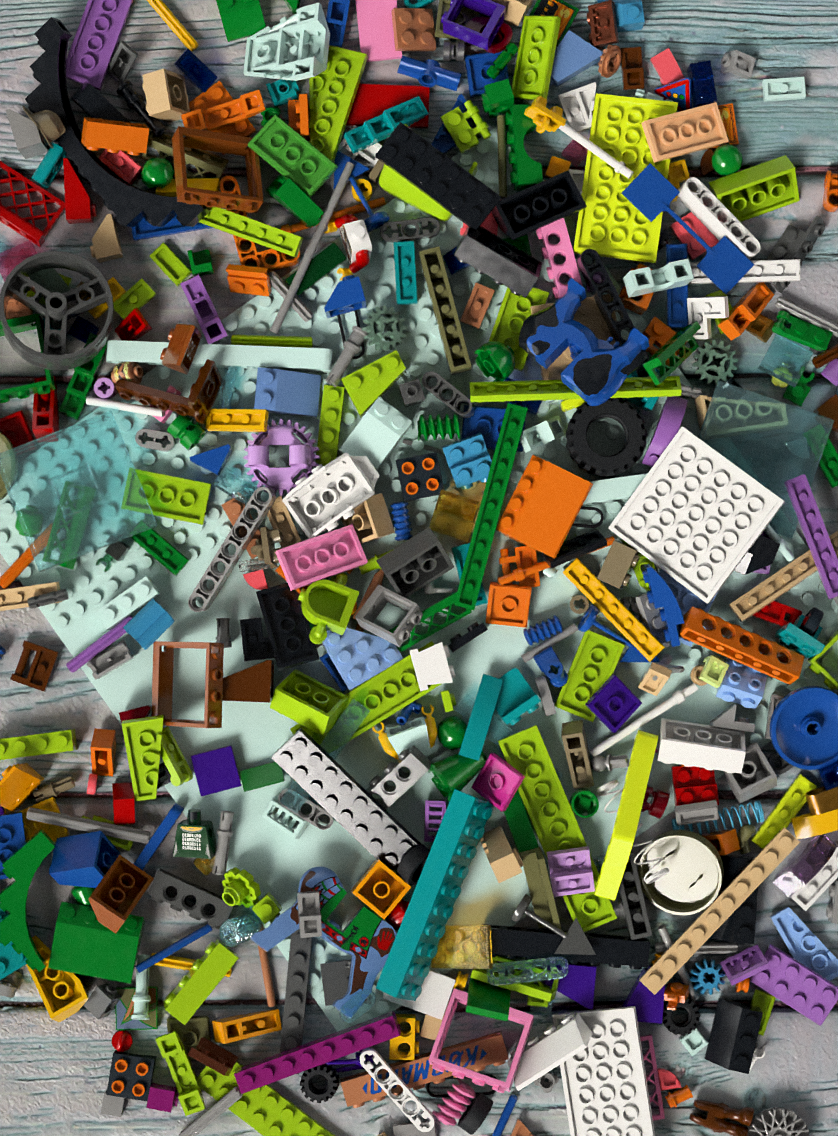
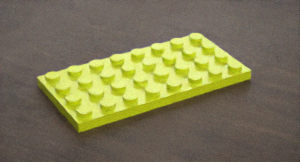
[573,93,678,263]

